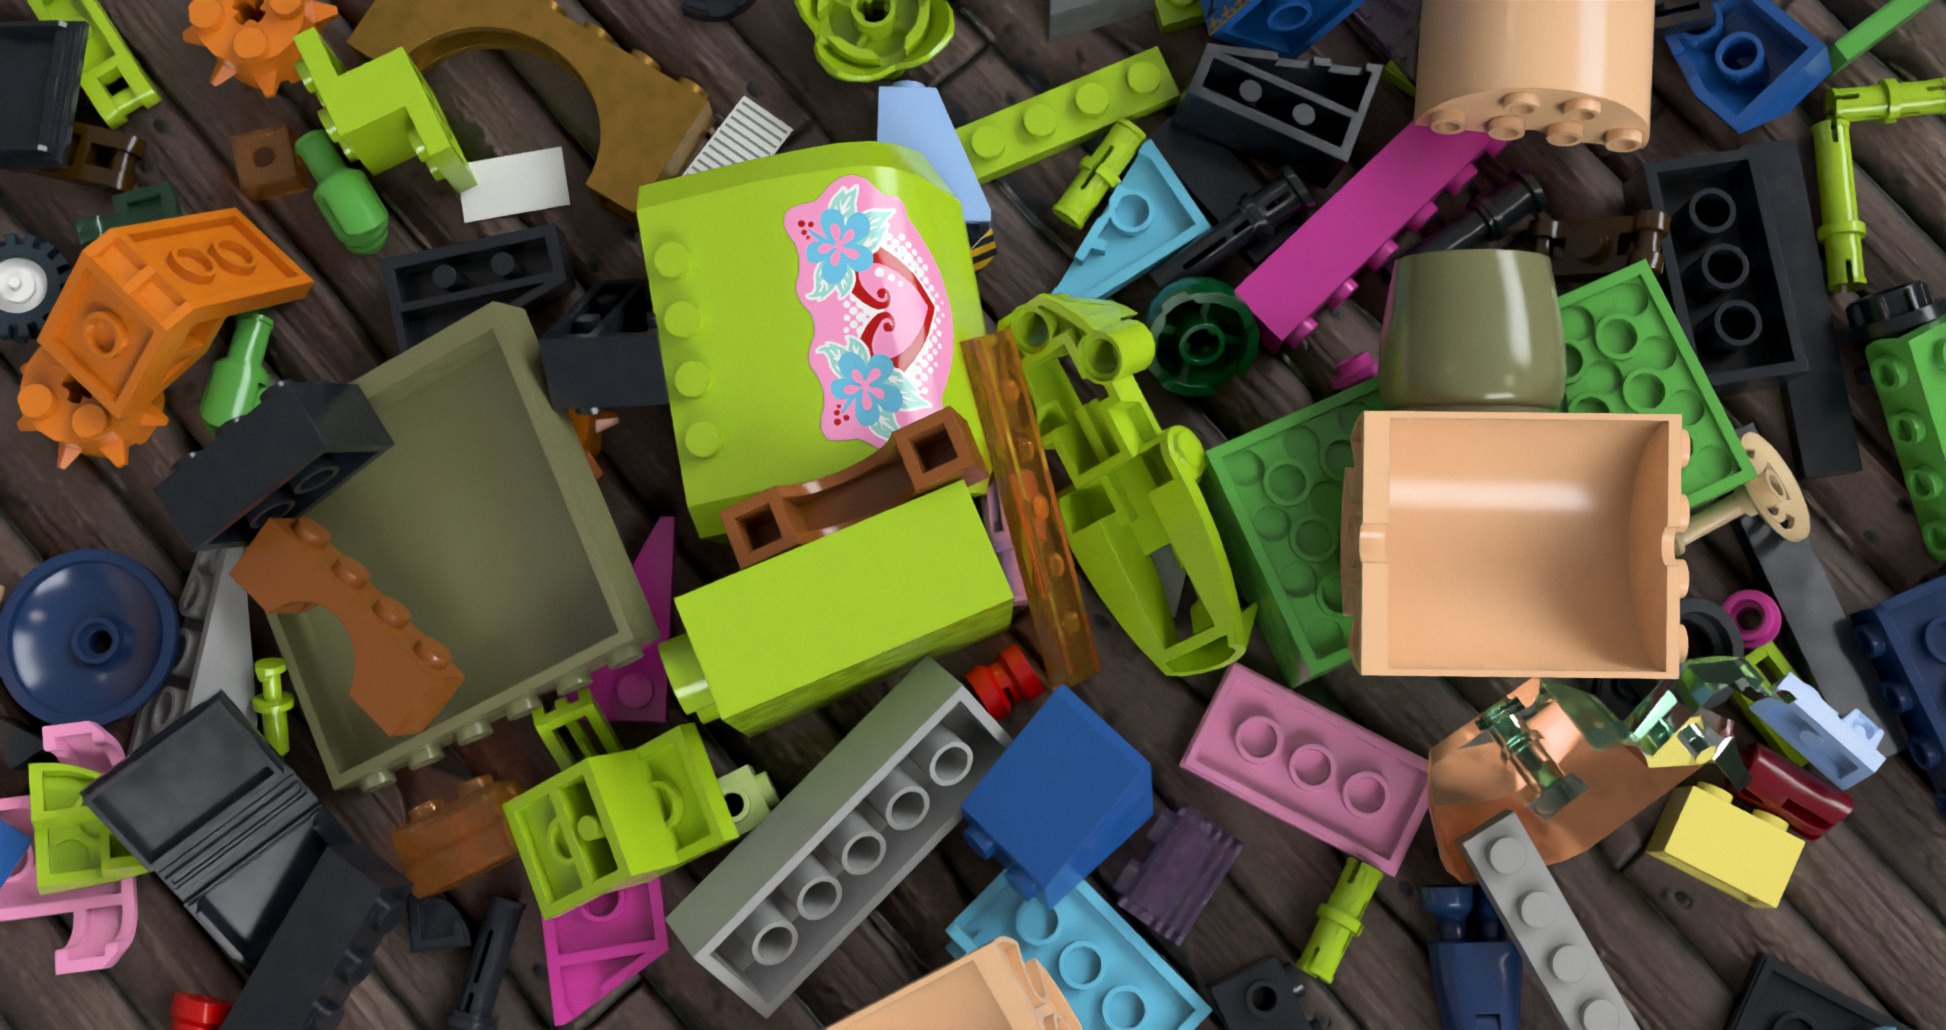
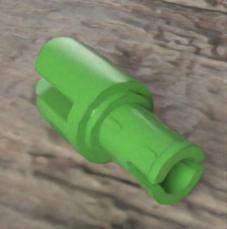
[294,129,388,256]
[200,312,274,439]

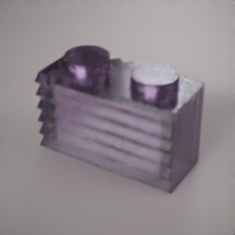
[1112,802,1246,946]

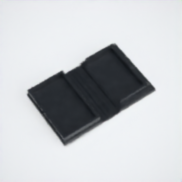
[0,20,90,169]
[79,688,357,976]

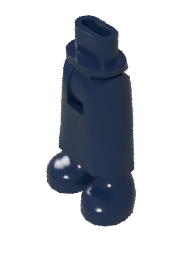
[1418,883,1524,1030]

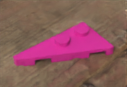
[551,516,678,724]

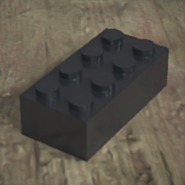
[1622,146,1809,397]

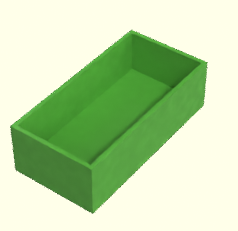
[1198,259,1758,690]

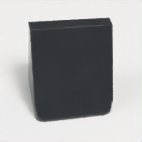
[0,716,58,771]

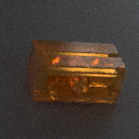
[390,774,524,899]

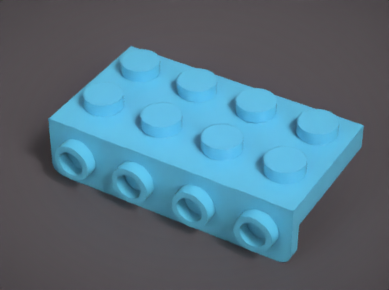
[945,868,1213,1030]

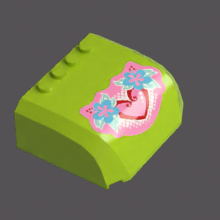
[636,141,1005,546]

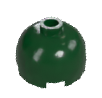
[1140,277,1260,396]

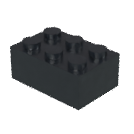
[153,379,395,552]

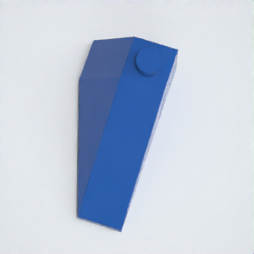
[1654,0,1832,135]

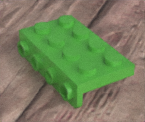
[1865,313,1946,561]

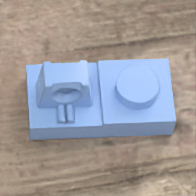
[1749,672,1886,791]

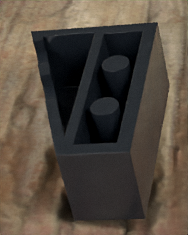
[1170,43,1384,189]
[380,223,577,354]
[539,278,670,415]

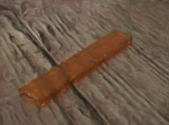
[959,328,1101,691]

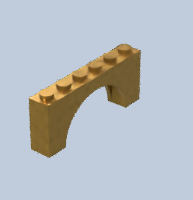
[346,0,715,228]

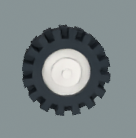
[0,233,72,344]

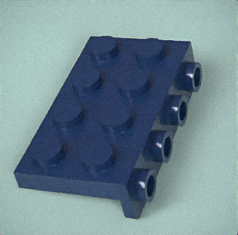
[1849,573,1946,821]

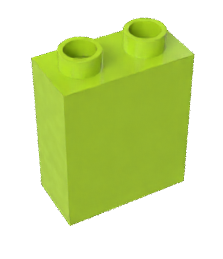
[658,479,1014,738]

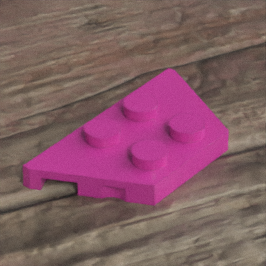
[541,876,672,1026]

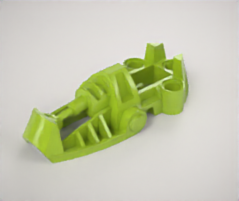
[996,293,1258,677]

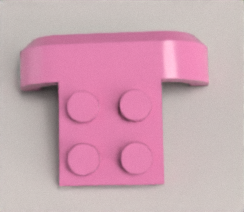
[0,721,138,975]

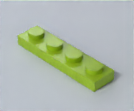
[955,46,1181,185]

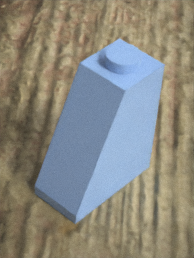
[877,80,991,238]

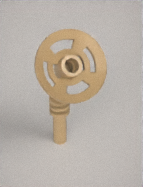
[1674,432,1810,557]

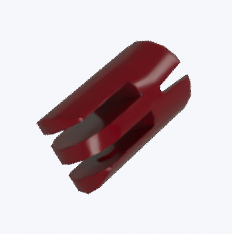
[1725,742,1854,842]

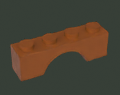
[719,406,990,570]
[229,517,466,737]

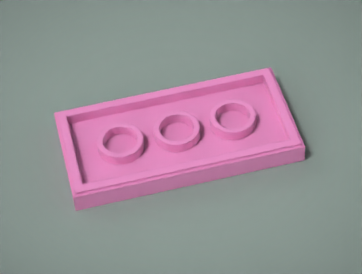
[1177,662,1446,877]

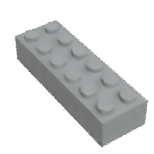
[665,655,1013,1019]

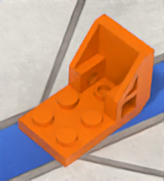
[36,207,314,420]

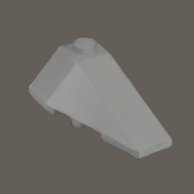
[126,547,258,757]

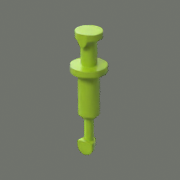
[252,657,295,759]

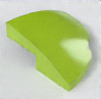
[28,763,154,895]

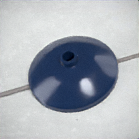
[0,549,180,727]

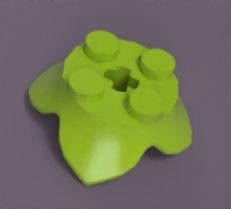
[794,0,955,83]

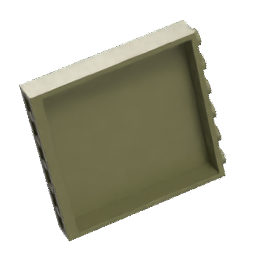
[243,301,662,794]

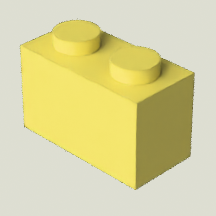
[1645,782,1805,908]

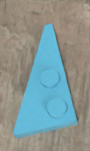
[1051,139,1211,300]

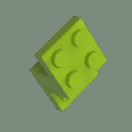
[293,27,478,195]
[502,722,739,921]

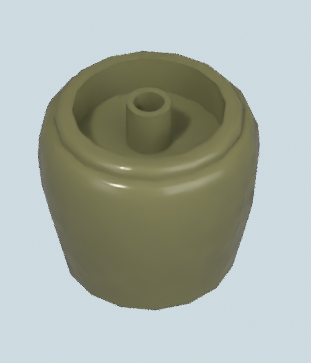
[1378,249,1567,413]

